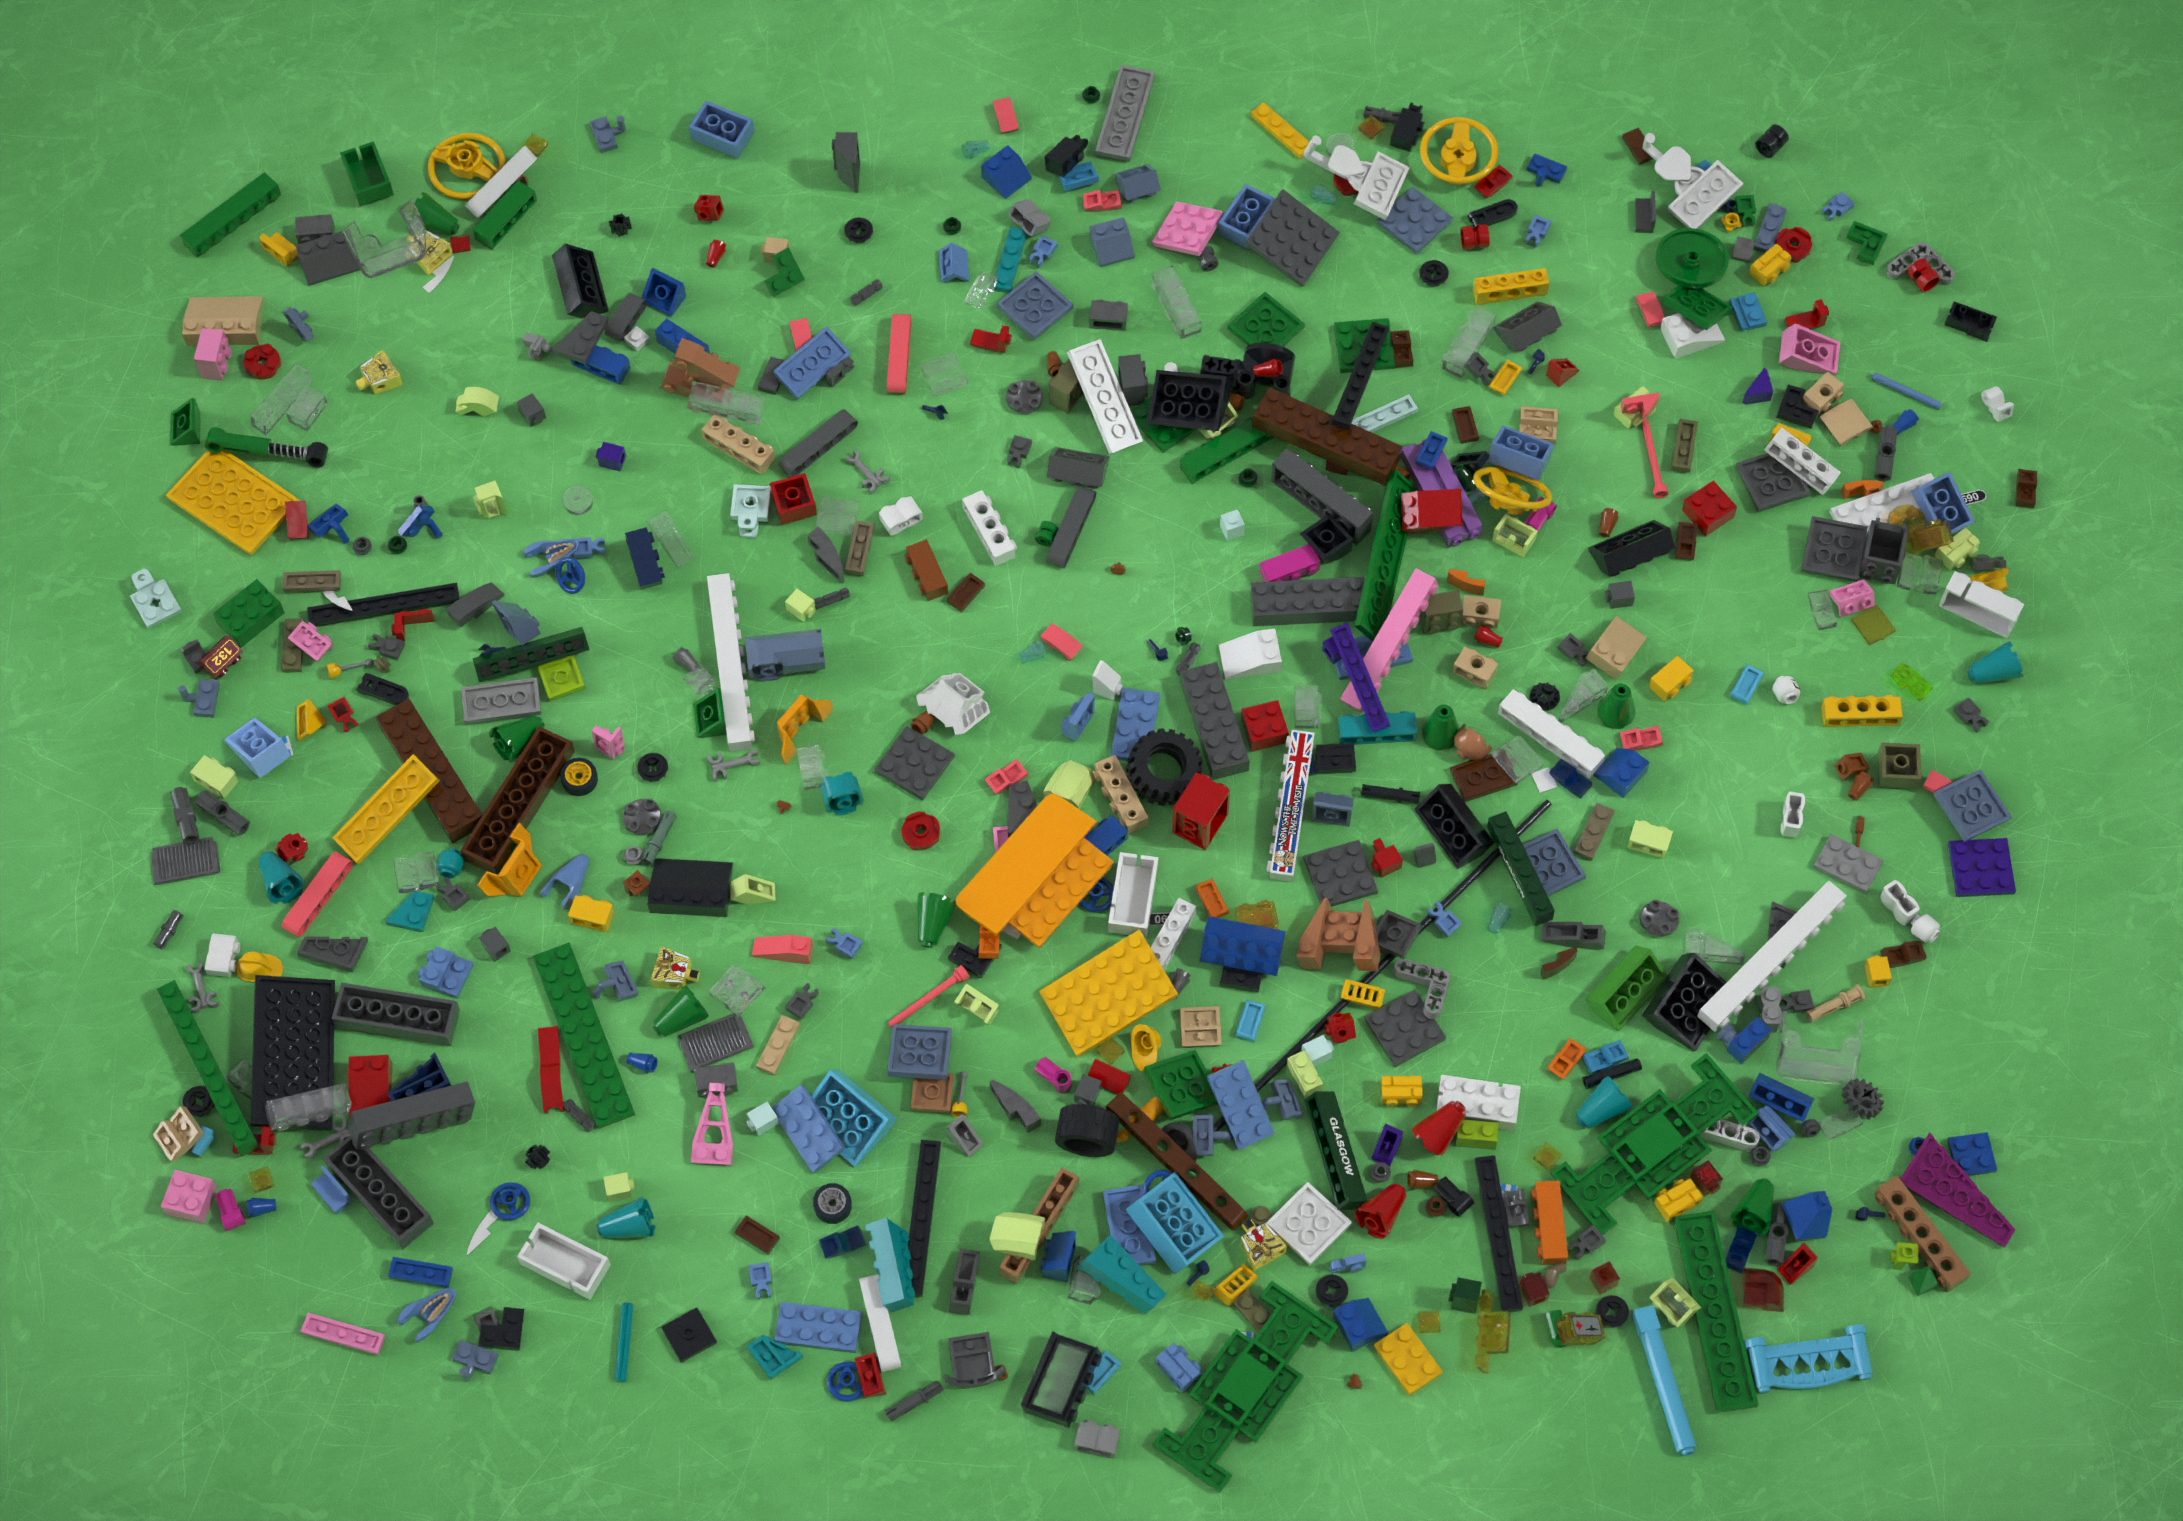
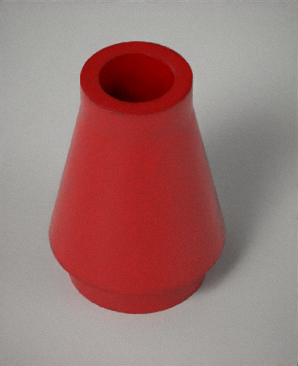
[706,239,726,268]
[1254,359,1283,377]
[1474,625,1503,648]

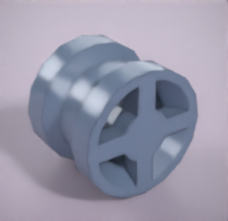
[1716,1023,1740,1048]

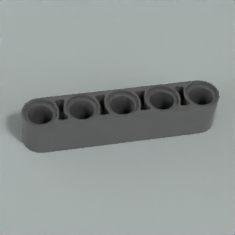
[778,409,858,477]
[1046,486,1097,568]

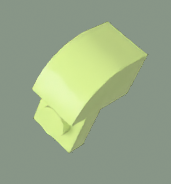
[455,387,499,417]

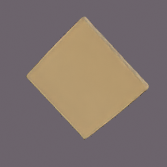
[1820,399,1873,446]
[1519,406,1558,445]
[1180,1006,1222,1047]
[153,1106,204,1162]

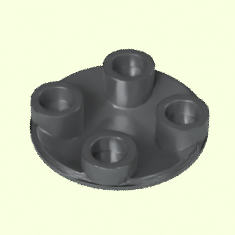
[1006,380,1043,414]
[623,799,662,835]
[1640,900,1679,937]

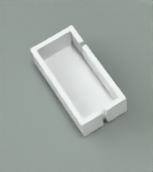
[1939,571,2024,639]
[1108,852,1158,938]
[1436,1075,1521,1132]
[517,1223,611,1300]

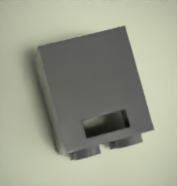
[1859,517,1909,584]

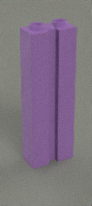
[1401,439,1483,547]

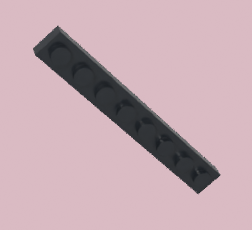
[1331,322,1390,430]
[307,583,460,627]
[908,1140,941,1297]
[1475,1155,1523,1313]

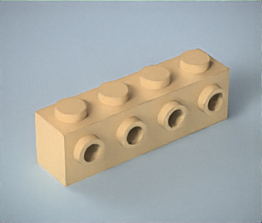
[701,414,775,475]
[1093,755,1148,834]

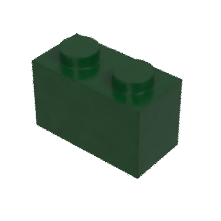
[1449,1277,1482,1314]

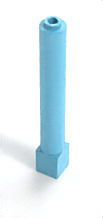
[1632,1305,1697,1456]

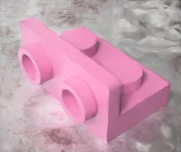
[1830,579,1875,617]
[288,621,333,662]
[592,725,625,760]

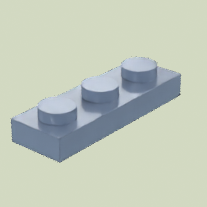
[1753,203,1787,253]

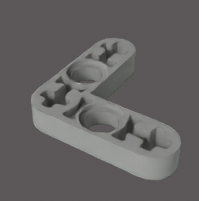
[1886,242,1955,285]
[1393,959,1450,1019]

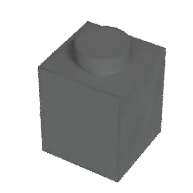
[517,393,546,427]
[1605,581,1635,609]
[479,927,511,962]
[1074,1074,1102,1106]

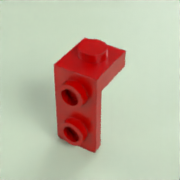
[1785,299,1829,329]
[970,325,1012,353]
[391,609,435,642]
[232,1126,276,1154]

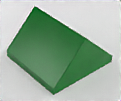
[171,398,200,446]
[693,688,727,738]

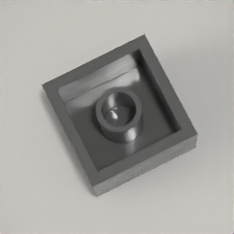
[1118,354,1148,406]

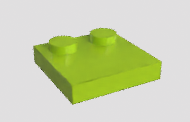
[538,655,586,702]

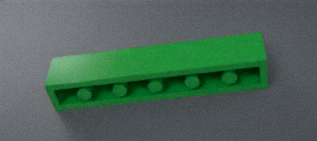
[180,172,281,258]
[1180,418,1274,484]

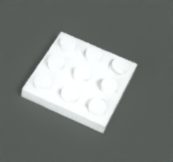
[1266,1182,1352,1266]

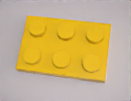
[1373,1323,1443,1396]

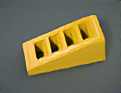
[1340,979,1385,1010]
[1214,1263,1258,1307]

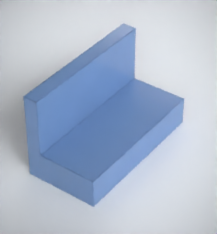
[939,243,969,283]
[311,1166,352,1214]

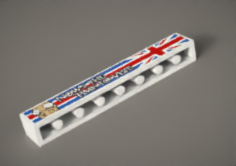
[1267,730,1315,882]

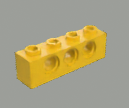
[1473,268,1549,305]
[1821,695,1903,727]

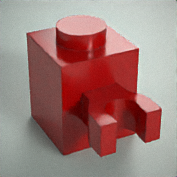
[327,695,359,732]
[1371,838,1403,878]

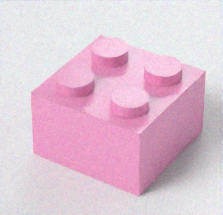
[194,328,232,381]
[161,1170,217,1224]

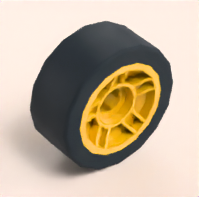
[560,757,598,796]

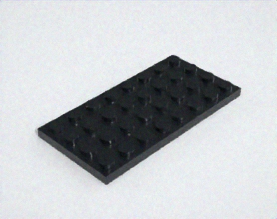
[250,975,335,1131]

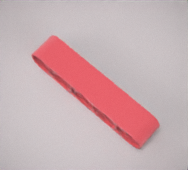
[887,314,911,393]
[282,852,353,937]

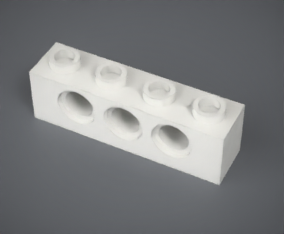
[1764,427,1841,495]
[962,490,1017,566]
[1151,898,1196,971]

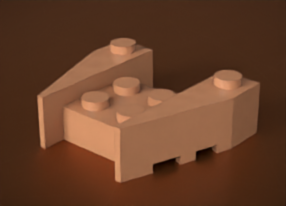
[660,338,740,404]
[1296,898,1381,971]

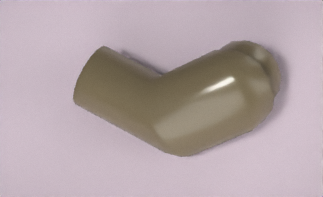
[1542,1263,1566,1289]

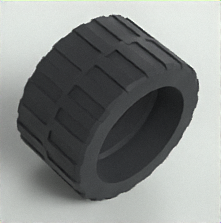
[1055,1104,1120,1157]

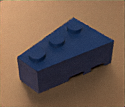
[625,527,665,590]
[388,1053,451,1101]

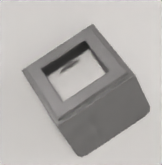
[1732,237,1755,262]
[1414,843,1436,868]
[473,1306,500,1331]

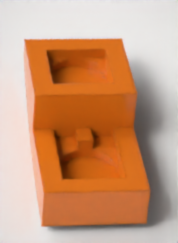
[1841,480,1884,499]
[1447,569,1485,596]
[979,925,1000,959]
[1547,1038,1587,1080]

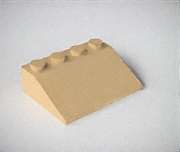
[182,296,263,346]

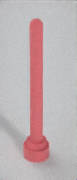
[1642,420,1669,499]
[888,965,970,1027]

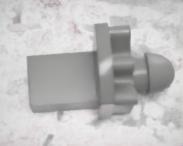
[522,333,552,360]

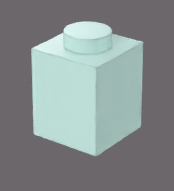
[1220,509,1245,541]
[1302,1035,1334,1067]
[746,1102,779,1136]

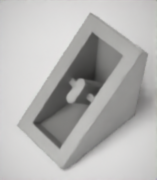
[947,1114,984,1157]

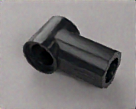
[1433,1176,1474,1217]

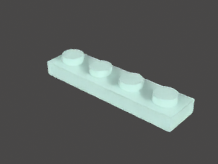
[1352,394,1418,433]

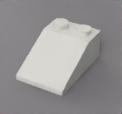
[1660,313,1725,359]
[1219,628,1282,680]

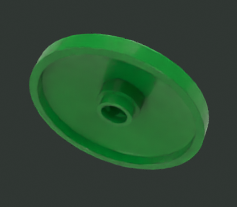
[1656,228,1729,288]

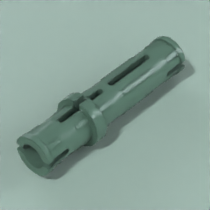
[641,810,677,865]

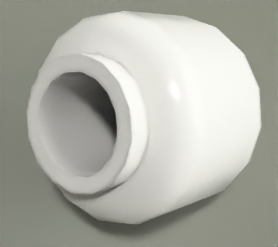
[1772,676,1801,704]
[1911,914,1941,943]

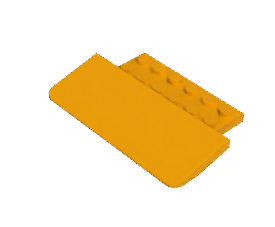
[956,794,1114,949]

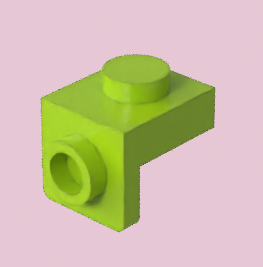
[1890,1242,1918,1270]

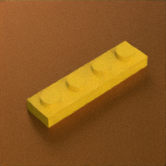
[1251,102,1309,159]

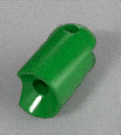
[1545,1310,1569,1348]

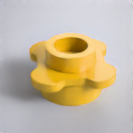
[1721,213,1742,232]

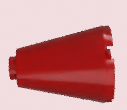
[1412,1101,1466,1156]
[1354,1184,1407,1239]

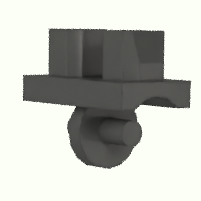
[1503,1189,1529,1227]

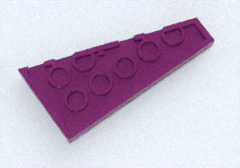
[1900,1132,2015,1248]

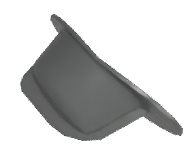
[1162,1122,1197,1162]

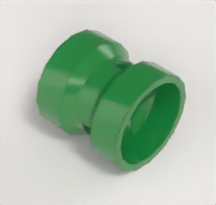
[1035,521,1058,547]

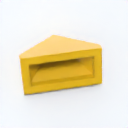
[296,699,326,741]

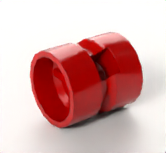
[1460,224,1490,250]
[1906,258,1941,293]

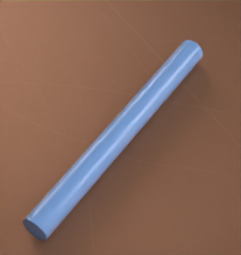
[1872,372,1942,409]

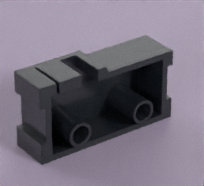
[1944,301,1997,342]

